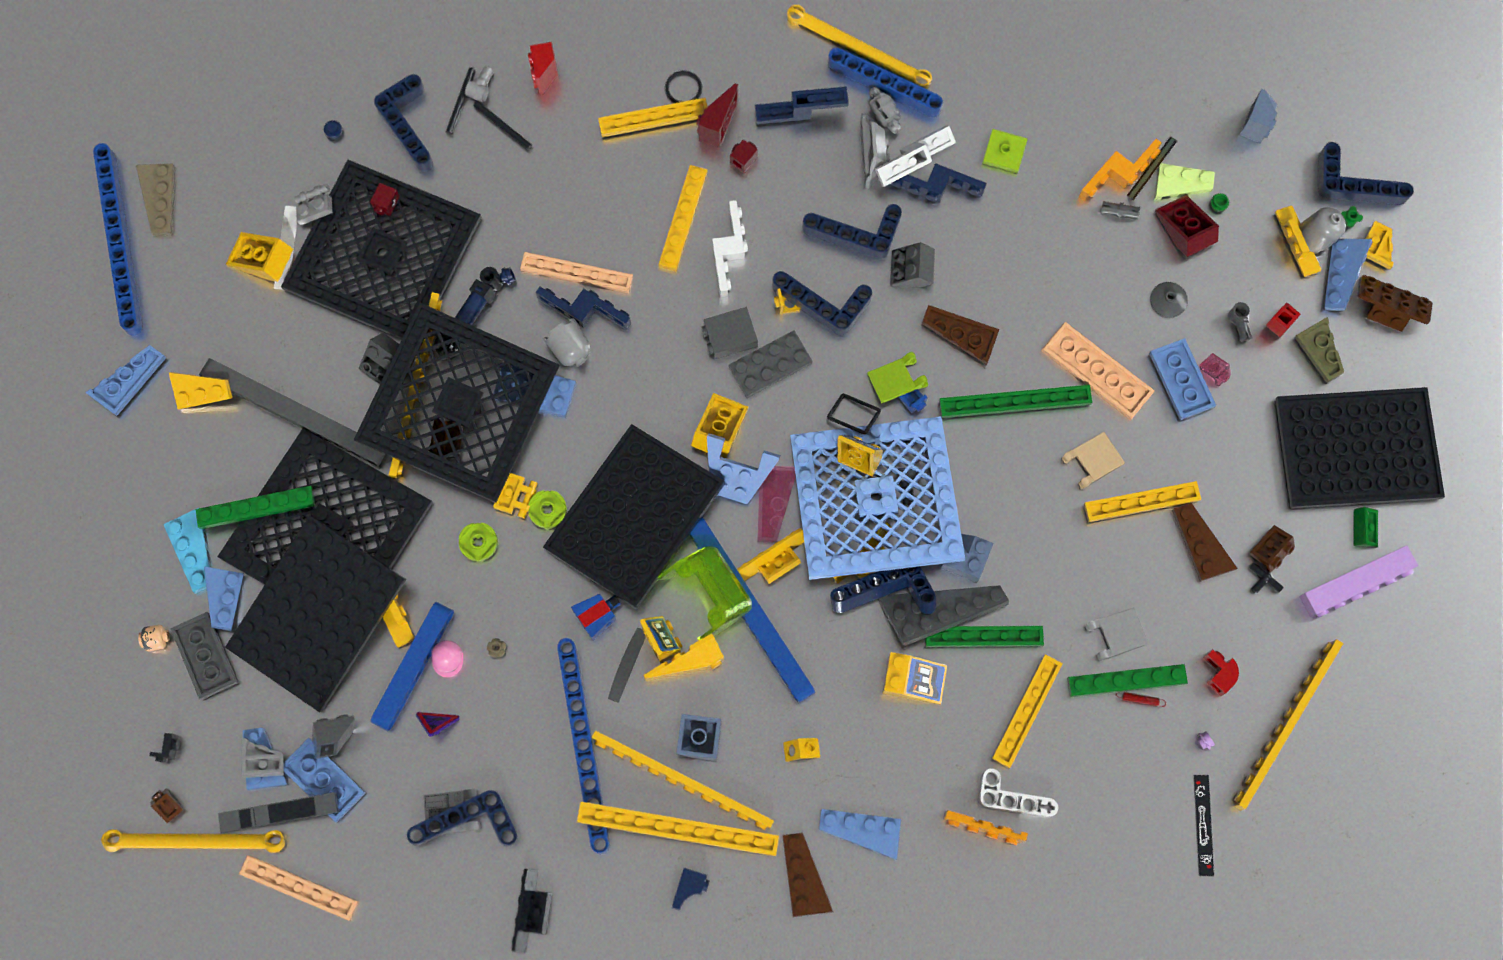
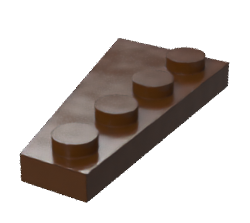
[922,305,999,365]
[1172,503,1238,582]
[783,833,833,917]

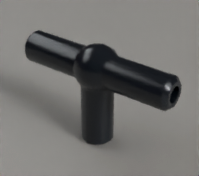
[1249,562,1284,593]

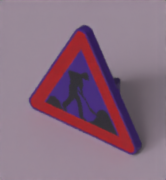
[416,712,459,737]

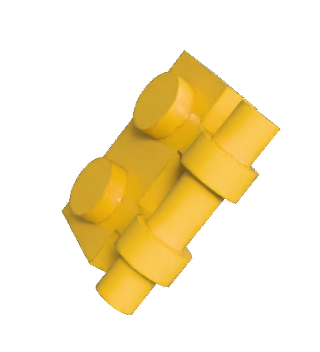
[493,473,538,519]

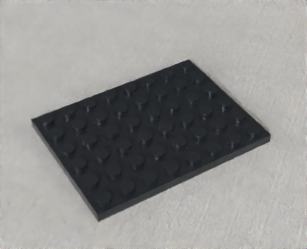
[1275,387,1445,508]
[543,424,725,609]
[225,515,407,712]

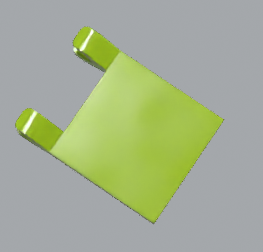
[867,352,928,404]

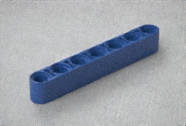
[828,48,943,117]
[370,602,454,731]

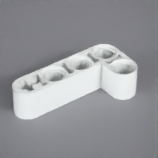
[978,769,1058,818]

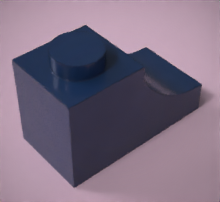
[672,868,710,910]

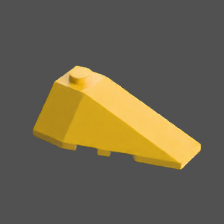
[643,633,724,681]

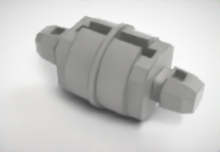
[869,87,901,133]

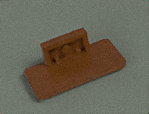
[1357,275,1433,332]

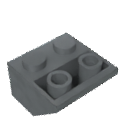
[890,242,935,288]
[358,333,399,384]
[312,715,355,759]

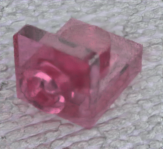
[1199,353,1231,387]

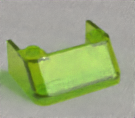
[658,546,752,641]

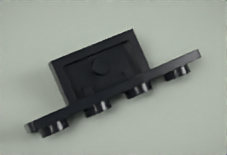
[512,869,552,953]

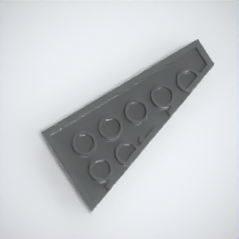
[878,585,1009,647]

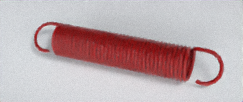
[1116,692,1166,707]

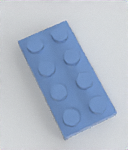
[1149,338,1216,421]
[493,365,576,418]
[284,738,365,823]

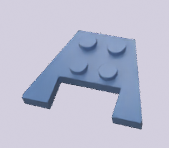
[707,433,781,504]

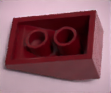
[697,83,739,148]
[1155,195,1219,257]

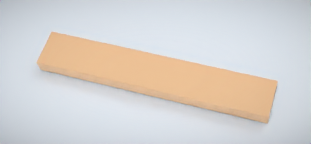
[520,252,633,294]
[239,855,359,921]

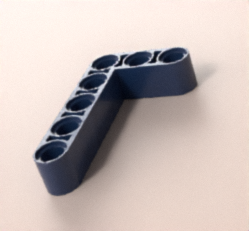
[374,74,433,172]
[1318,142,1414,205]
[802,204,902,259]
[772,271,872,335]
[830,566,937,614]
[407,790,517,847]

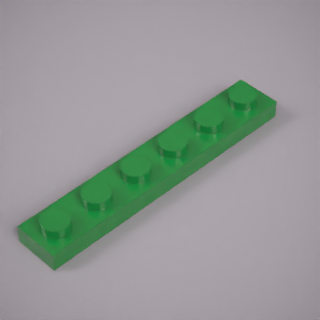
[195,486,315,529]
[925,626,1044,647]
[1067,664,1188,697]

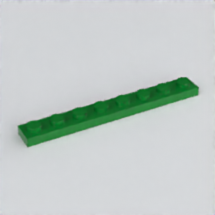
[939,385,1093,418]

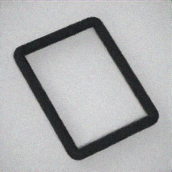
[827,394,881,434]

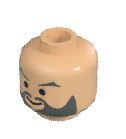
[138,625,170,652]

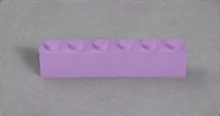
[1299,546,1418,618]

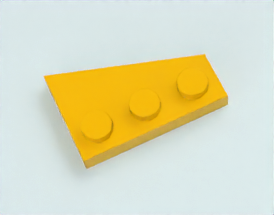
[169,372,232,409]

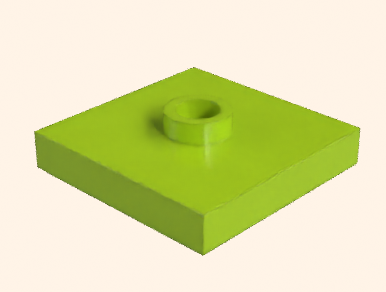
[982,129,1028,173]

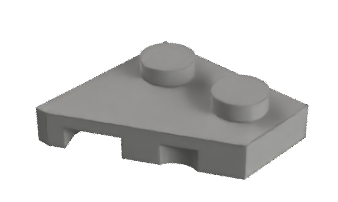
[242,738,284,778]

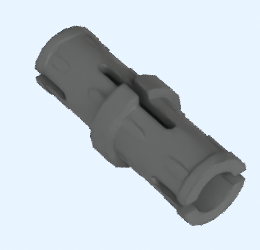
[1101,201,1140,219]

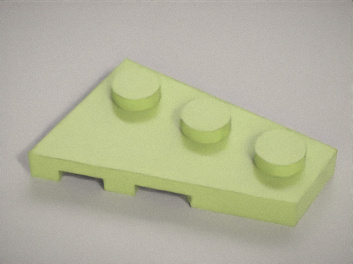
[1155,163,1215,199]

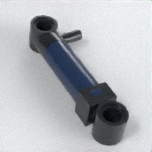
[432,267,503,360]

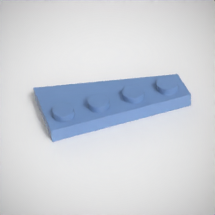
[1325,239,1372,311]
[819,809,901,860]

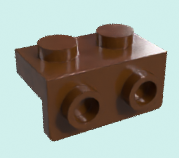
[429,419,463,460]

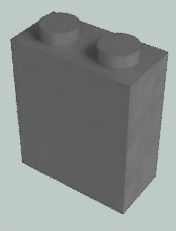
[701,307,758,359]

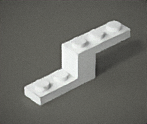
[875,125,956,186]
[712,200,748,297]

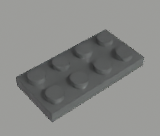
[729,330,813,398]
[170,612,238,700]

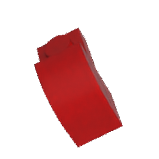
[1266,302,1301,338]
[1203,649,1239,696]

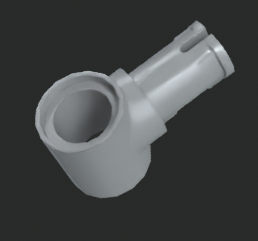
[465,66,494,102]

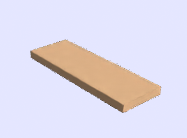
[1041,322,1155,420]

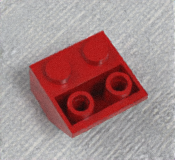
[528,42,558,95]

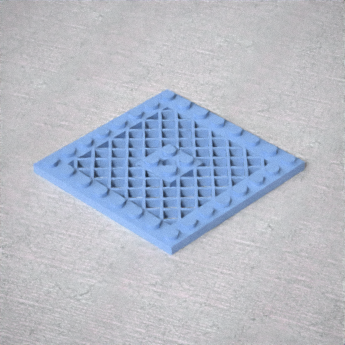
[790,417,965,580]

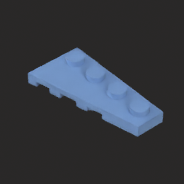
[86,345,166,416]

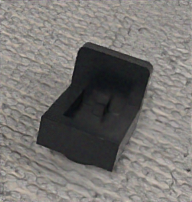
[149,733,180,762]

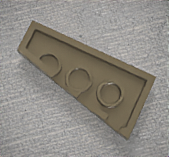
[136,164,175,236]

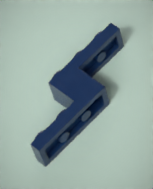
[755,86,849,124]
[891,163,987,202]
[536,287,631,329]

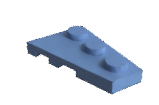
[204,566,244,631]
[242,728,288,790]

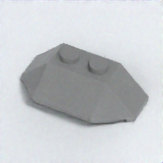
[860,114,890,189]

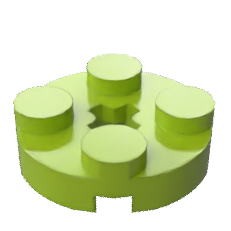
[528,490,567,530]
[459,523,498,562]

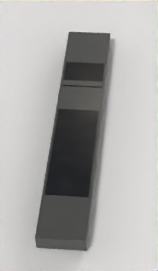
[218,792,339,833]

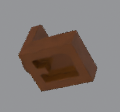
[151,788,183,823]

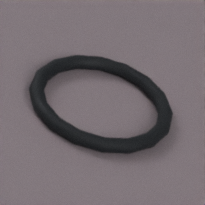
[665,70,702,103]

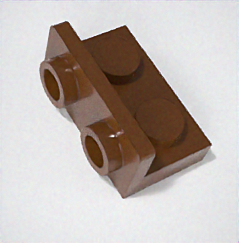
[1250,525,1295,573]

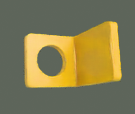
[774,288,801,314]
[783,738,820,762]

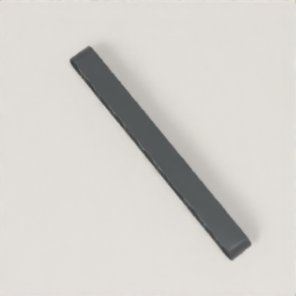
[199,358,386,466]

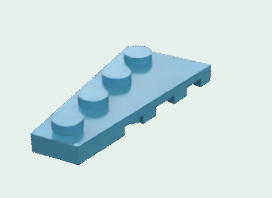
[163,508,210,594]

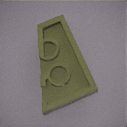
[1295,317,1344,383]

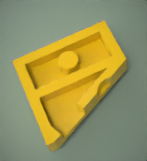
[1365,220,1394,270]

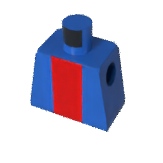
[571,594,621,640]

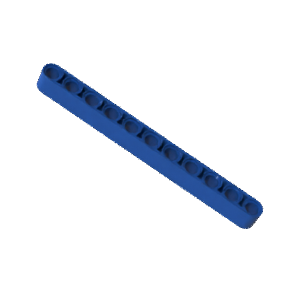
[93,143,142,336]
[690,517,815,703]
[557,638,610,854]

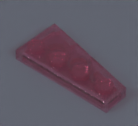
[757,466,796,542]

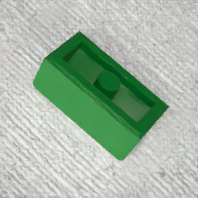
[1354,507,1378,548]

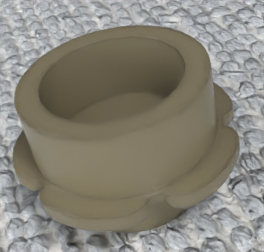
[487,638,506,657]

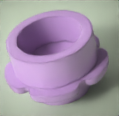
[1197,731,1215,750]

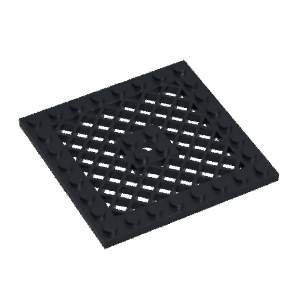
[281,160,482,339]
[354,303,560,503]
[217,428,433,585]

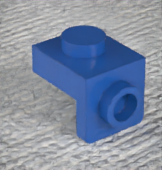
[898,389,928,413]

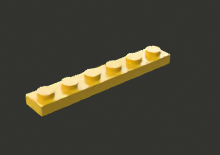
[598,97,708,137]
[658,165,708,272]
[1084,481,1201,522]
[992,654,1063,768]

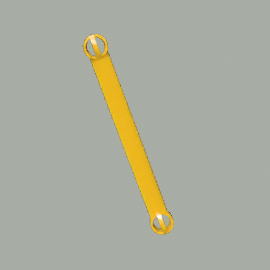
[787,5,932,89]
[101,829,285,853]

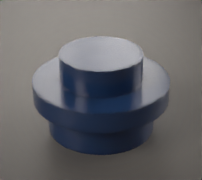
[324,120,342,139]
[500,267,516,286]

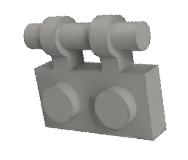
[295,184,332,225]

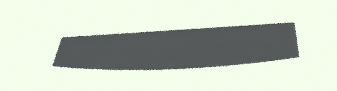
[608,628,646,703]

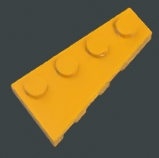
[943,810,1028,846]

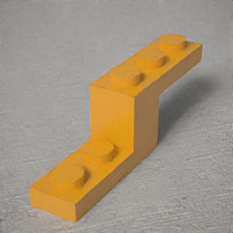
[1079,139,1162,201]

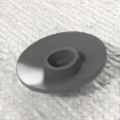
[1150,282,1188,318]

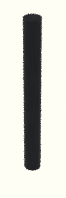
[446,67,476,135]
[473,101,532,150]

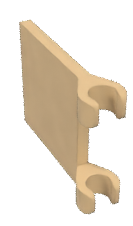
[1062,432,1125,489]

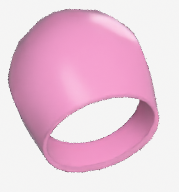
[431,640,463,677]

